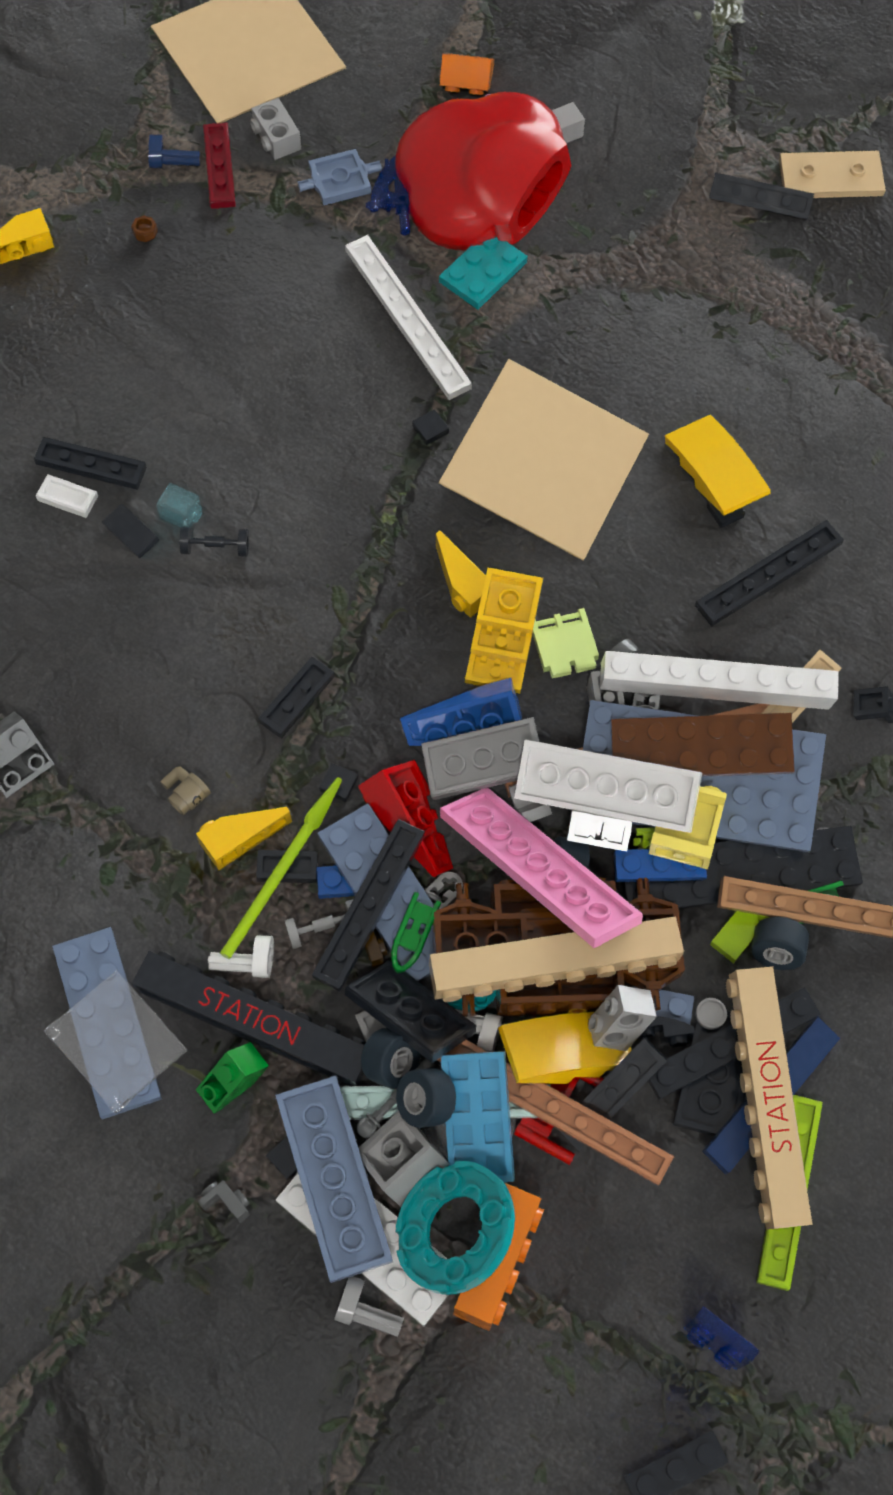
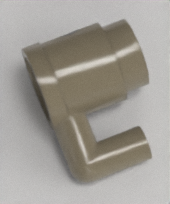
[160,766,211,816]

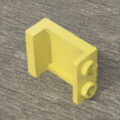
[649,786,727,869]

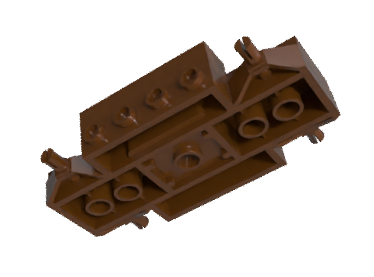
[432,878,685,1017]

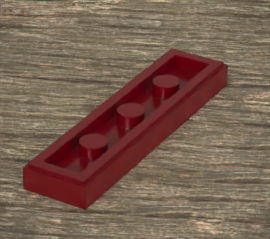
[203,122,236,209]

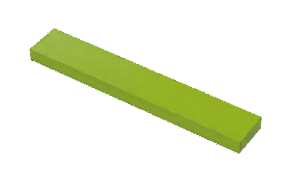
[756,1095,823,1291]

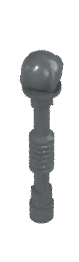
[357,1058,436,1138]

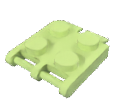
[532,608,599,679]

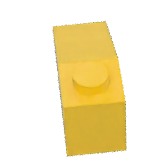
[436,530,486,618]
[196,807,292,870]

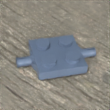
[297,149,382,206]

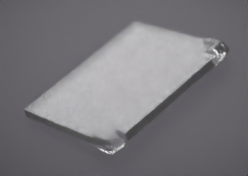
[44,970,188,1113]

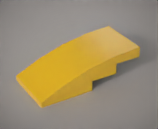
[665,414,771,515]
[465,567,543,694]
[498,1012,632,1084]

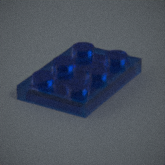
[683,1306,760,1370]

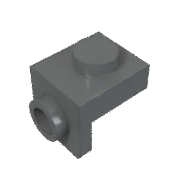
[198,1180,250,1223]

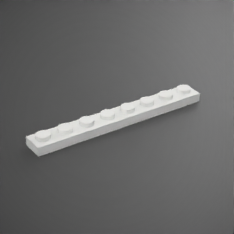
[345,235,472,400]

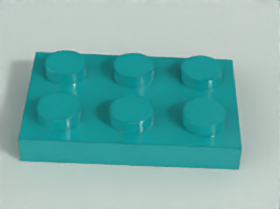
[439,237,528,310]

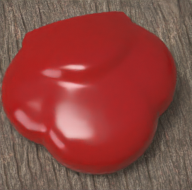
[395,92,572,251]

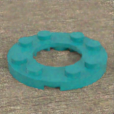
[395,1161,515,1295]

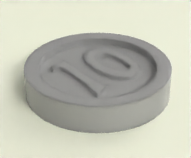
[696,998,727,1029]

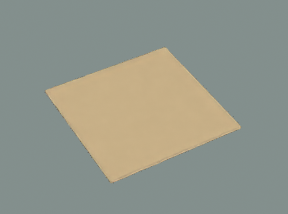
[151,0,346,123]
[439,359,649,561]

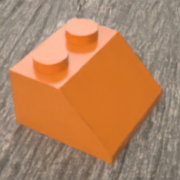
[439,53,495,95]

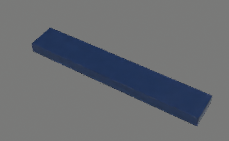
[702,1017,840,1174]

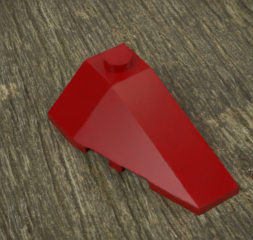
[358,760,453,878]

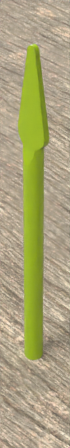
[220,777,342,959]

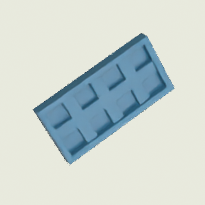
[441,1051,515,1182]

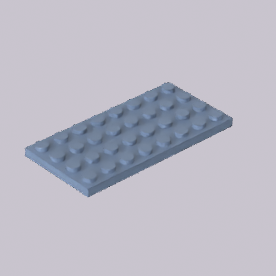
[583,700,826,852]

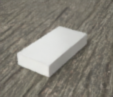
[36,474,98,518]

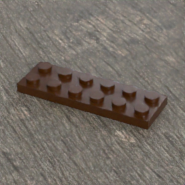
[611,713,795,777]

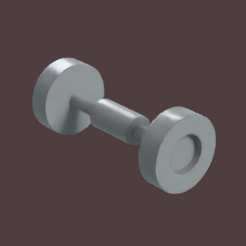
[284,899,354,949]

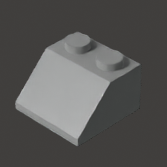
[358,1111,449,1207]

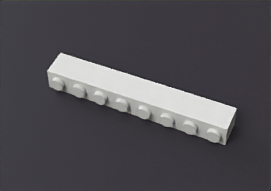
[600,651,838,710]

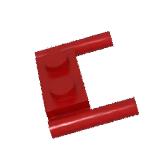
[514,1076,604,1165]

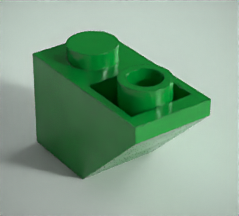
[196,1042,269,1113]

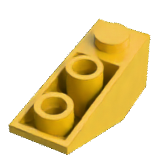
[0,208,54,264]

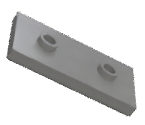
[421,717,539,800]

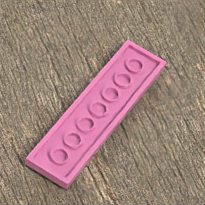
[440,788,643,948]

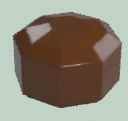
[131,215,158,242]

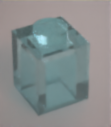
[156,483,202,527]

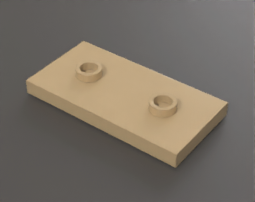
[779,151,886,198]

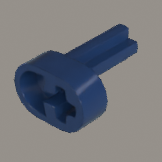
[149,134,200,168]

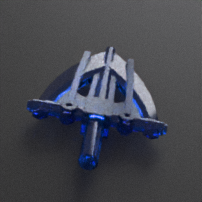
[366,151,410,236]

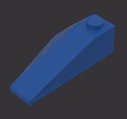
[400,678,523,746]

